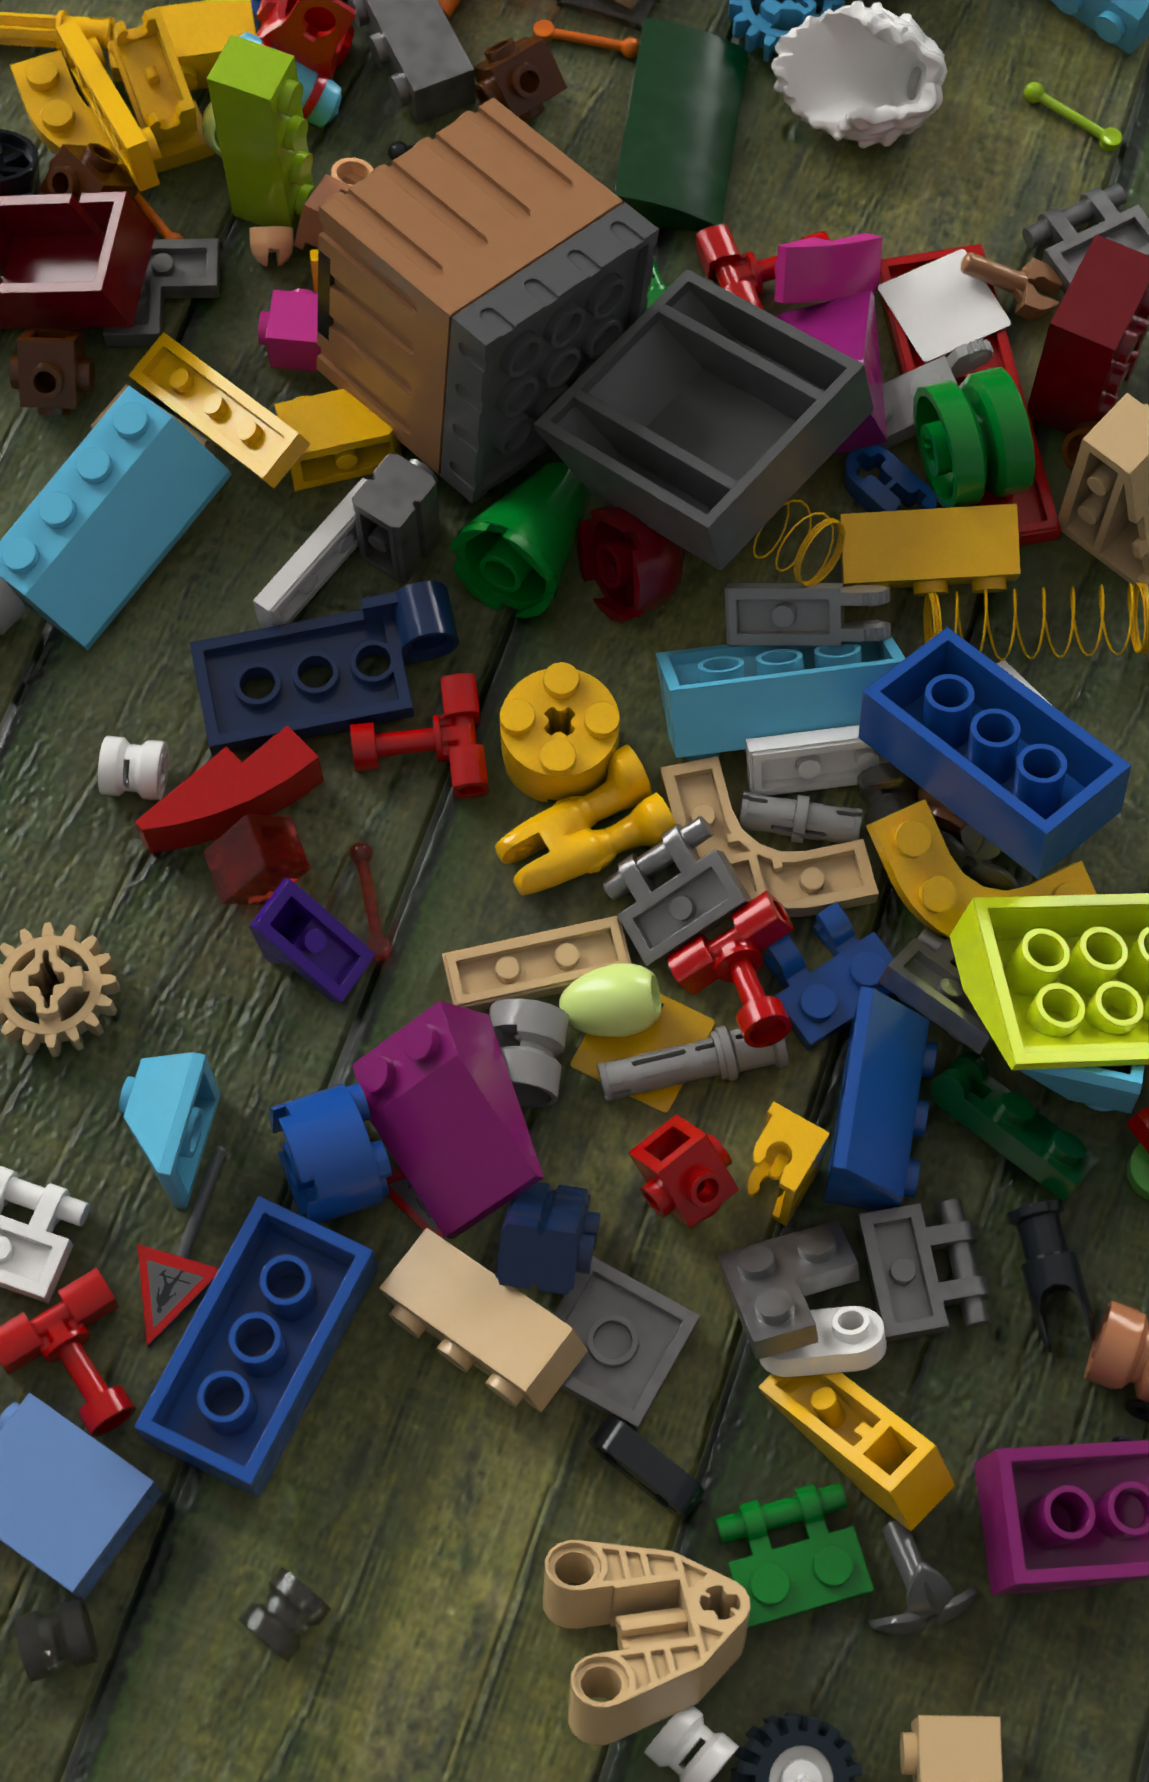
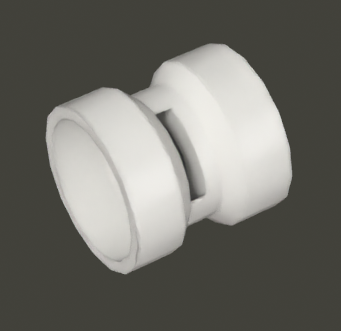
[98,736,169,800]
[644,1706,739,1782]

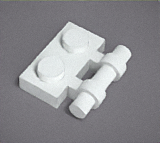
[0,1166,90,1304]

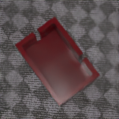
[0,192,157,329]
[1027,234,1149,434]

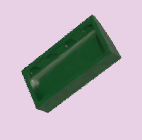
[614,18,748,232]

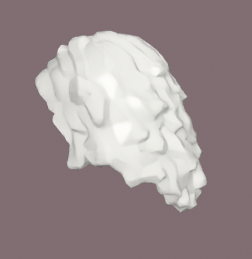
[771,0,947,149]

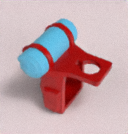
[238,0,356,129]

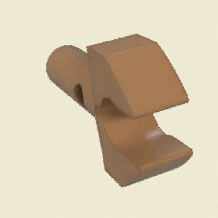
[960,252,1063,320]

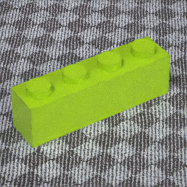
[207,34,316,232]

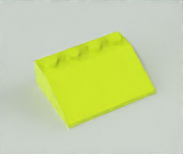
[950,893,1149,1070]

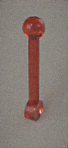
[349,841,391,961]

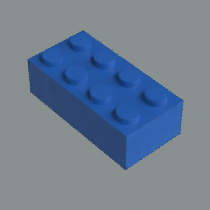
[858,627,1131,879]
[134,1196,378,1498]

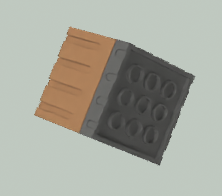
[317,97,659,503]

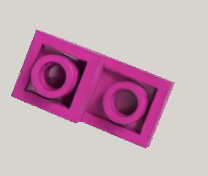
[774,233,883,303]

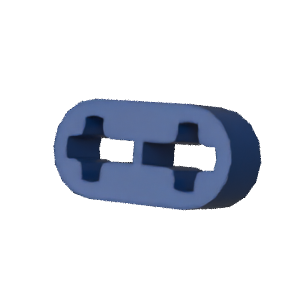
[843,445,937,512]

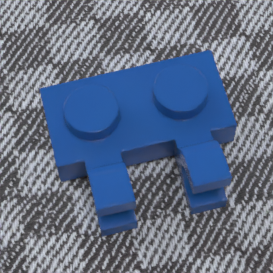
[763,901,895,1051]

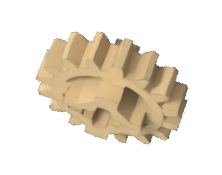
[0,922,120,1057]

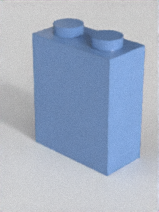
[0,1392,163,1602]

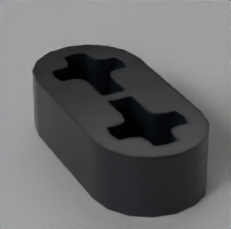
[588,1415,705,1520]

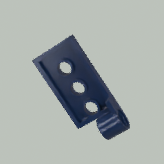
[190,581,459,756]

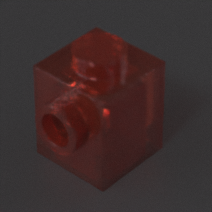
[203,814,311,905]

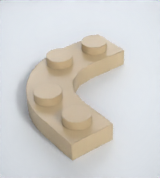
[660,756,879,917]

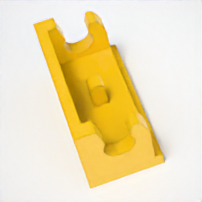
[110,6,198,143]
[747,1101,830,1226]

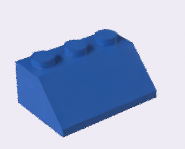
[823,986,938,1211]

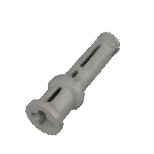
[597,1026,789,1103]

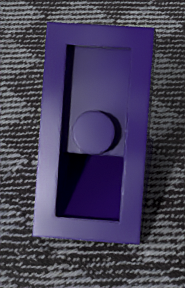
[249,878,376,1003]

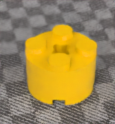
[499,662,620,803]

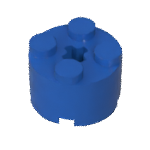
[269,1083,392,1225]

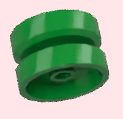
[913,367,1035,508]

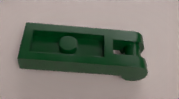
[930,1051,1100,1202]

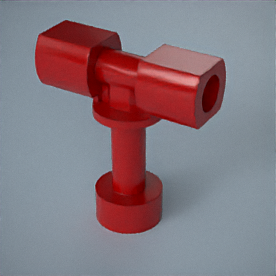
[695,225,830,311]
[350,673,489,799]
[667,890,793,1048]
[0,1268,136,1437]

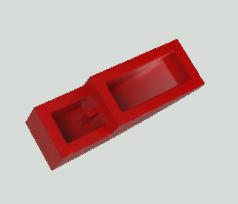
[135,725,324,853]

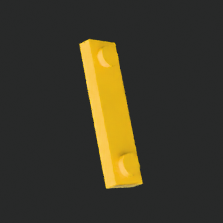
[55,20,162,192]
[128,332,310,489]

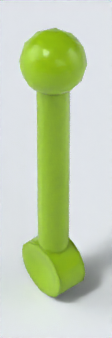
[1024,82,1122,152]

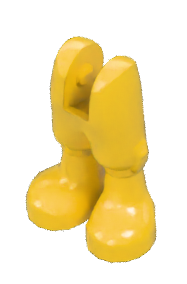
[495,744,676,896]

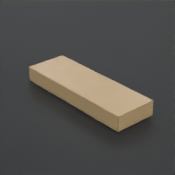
[442,916,632,1012]

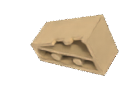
[1058,393,1149,589]

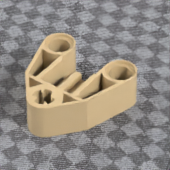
[543,1540,750,1745]

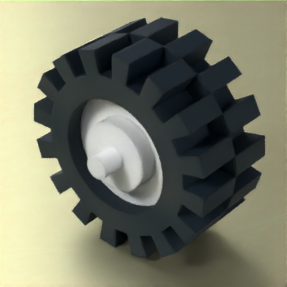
[731,1713,862,1782]

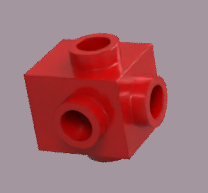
[628,1114,739,1228]

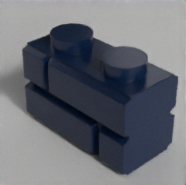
[496,1182,601,1295]

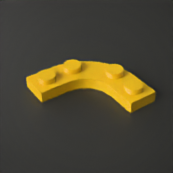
[10,49,215,173]
[866,799,1097,938]

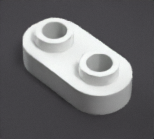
[759,1306,886,1377]

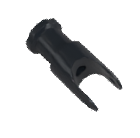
[1007,1200,1096,1352]

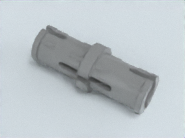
[739,791,862,844]

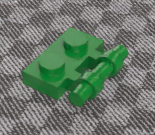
[714,1483,874,1630]

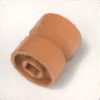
[1084,1300,1149,1403]

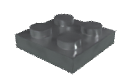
[553,1257,700,1432]

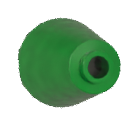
[450,462,591,619]

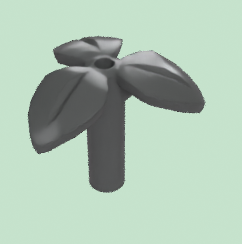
[940,824,1019,890]
[869,1520,979,1635]

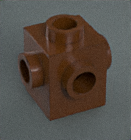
[473,37,567,122]
[39,143,139,202]
[10,327,95,416]

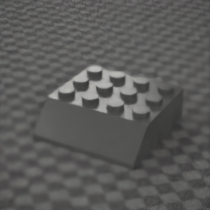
[534,269,874,571]

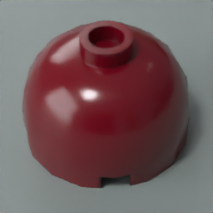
[577,504,685,623]

